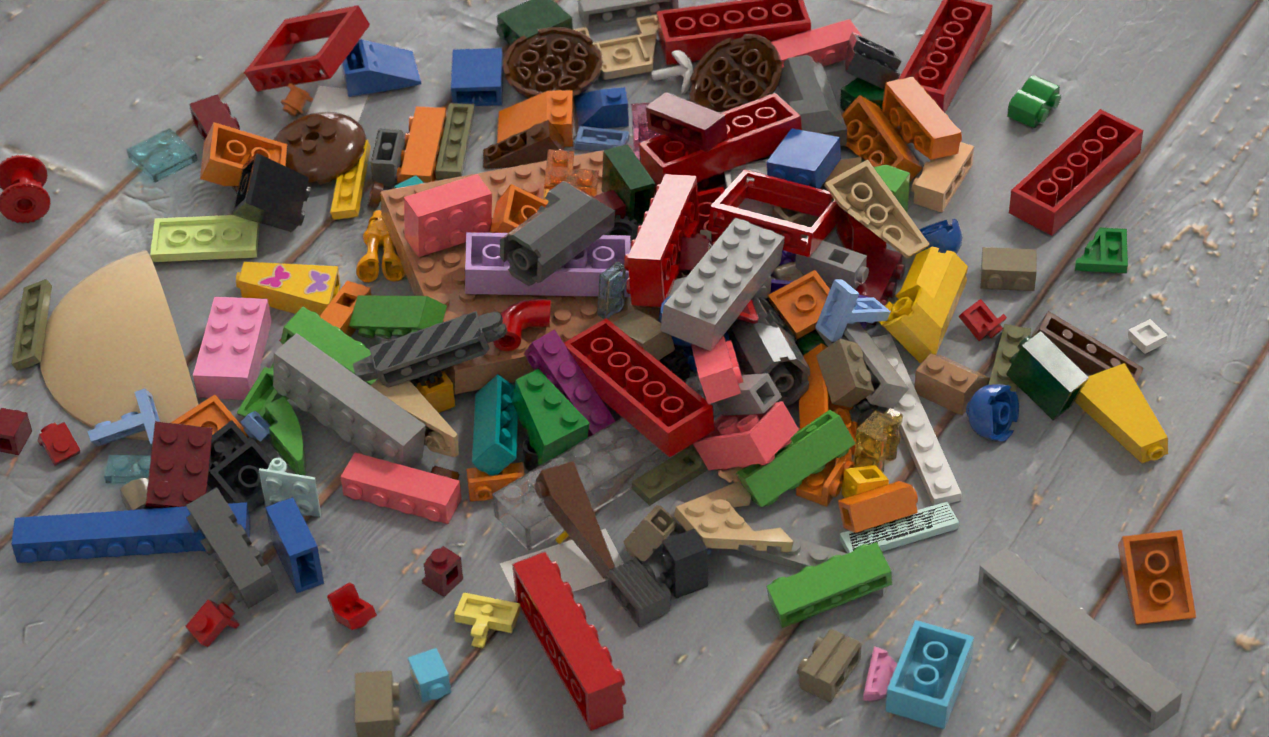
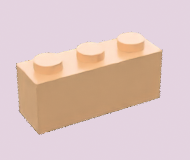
[911,142,974,213]

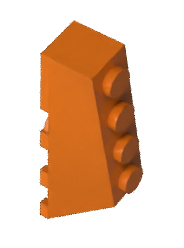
[882,77,962,160]
[842,95,923,183]
[799,343,864,455]

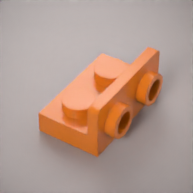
[796,450,854,507]
[466,462,527,502]

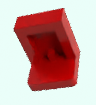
[958,299,1007,341]
[38,422,81,466]
[327,582,377,630]
[185,599,240,647]

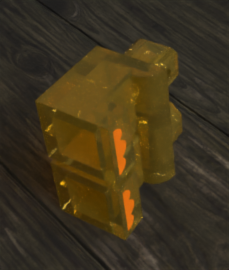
[854,408,903,473]

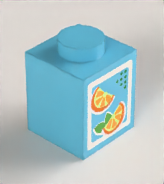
[408,648,451,703]

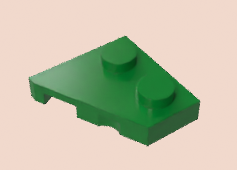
[1075,227,1128,273]

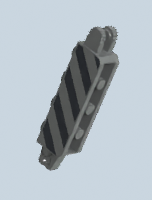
[353,311,507,387]

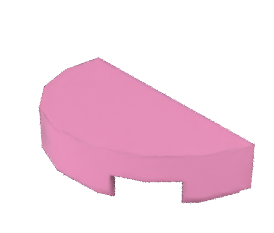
[863,646,898,701]

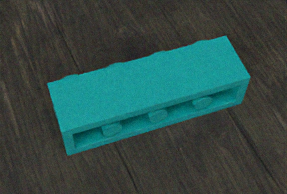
[472,374,518,476]

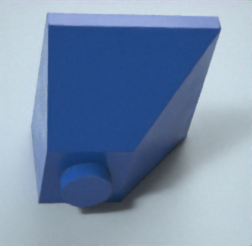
[574,87,629,129]

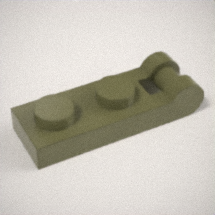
[632,444,708,506]

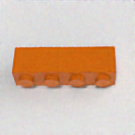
[397,106,447,183]

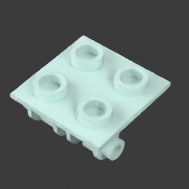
[259,458,321,517]

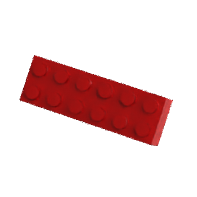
[657,0,811,65]
[898,0,993,113]
[639,93,802,185]
[1009,109,1144,236]
[624,174,700,307]
[564,318,714,458]
[512,552,626,731]

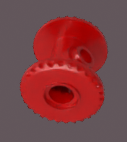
[0,154,51,224]

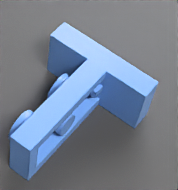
[815,279,891,342]
[87,388,160,446]

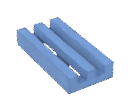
[574,126,629,152]

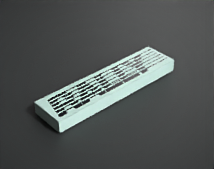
[840,502,959,553]

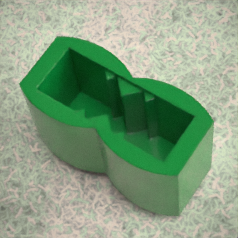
[1007,75,1061,128]

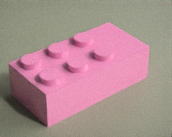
[193,297,272,400]

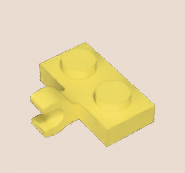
[454,592,521,648]

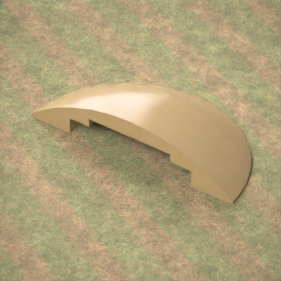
[40,250,198,440]

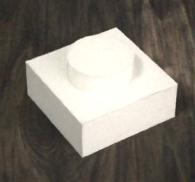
[1127,319,1168,354]

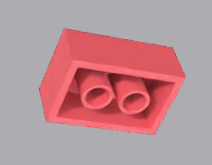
[404,174,492,257]
[693,401,799,471]

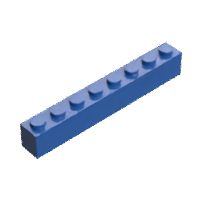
[11,503,251,563]

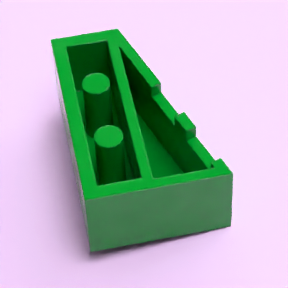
[512,369,590,468]

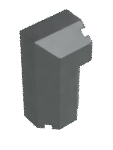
[775,55,847,146]
[500,181,615,286]
[727,297,810,405]

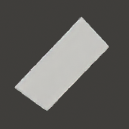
[307,86,369,122]
[500,529,624,595]

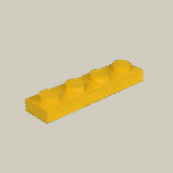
[330,140,371,220]

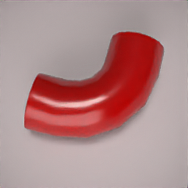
[493,299,551,351]

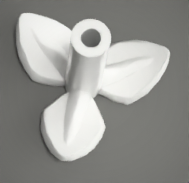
[652,51,693,94]

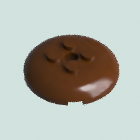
[503,27,602,98]
[689,34,782,113]
[273,112,367,185]

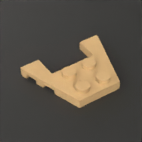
[573,15,657,80]
[674,482,793,552]

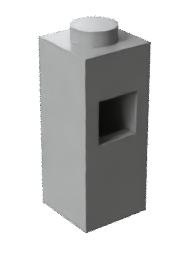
[796,236,869,290]
[715,373,782,416]

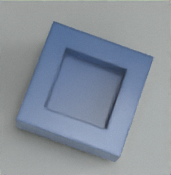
[241,411,271,442]

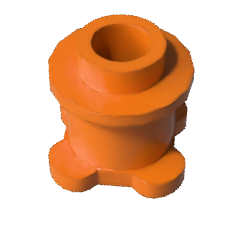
[281,83,313,116]

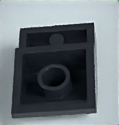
[845,32,902,89]
[207,420,272,513]

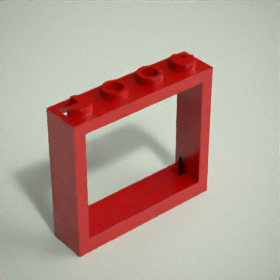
[244,5,370,92]
[708,169,842,257]

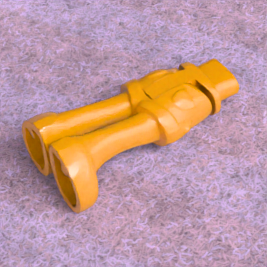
[356,210,405,282]

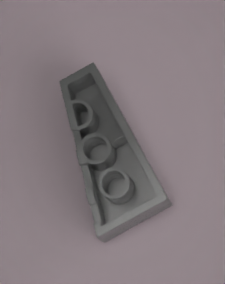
[186,488,279,609]

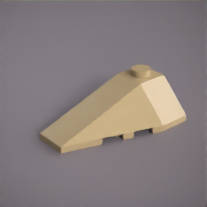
[824,160,930,258]
[370,378,459,457]

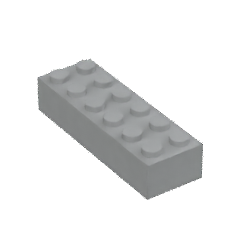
[660,218,785,351]
[273,333,426,468]

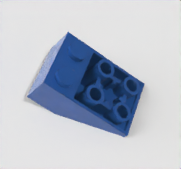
[341,39,422,97]

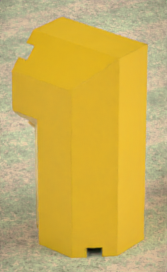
[878,247,968,363]

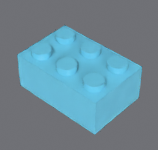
[886,620,974,729]

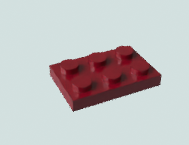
[145,421,213,508]

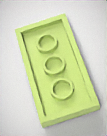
[150,215,260,262]

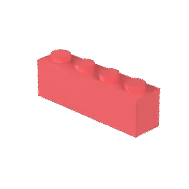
[771,19,862,68]
[691,335,744,404]
[341,452,462,524]

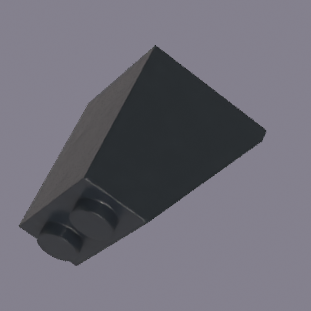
[232,153,310,232]

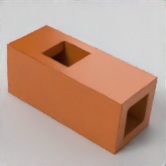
[320,281,372,337]
[838,481,918,533]

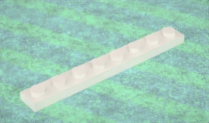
[871,334,962,505]

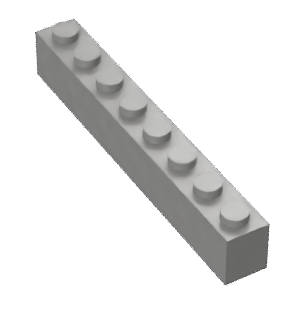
[978,547,1182,731]

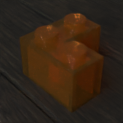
[544,149,599,202]

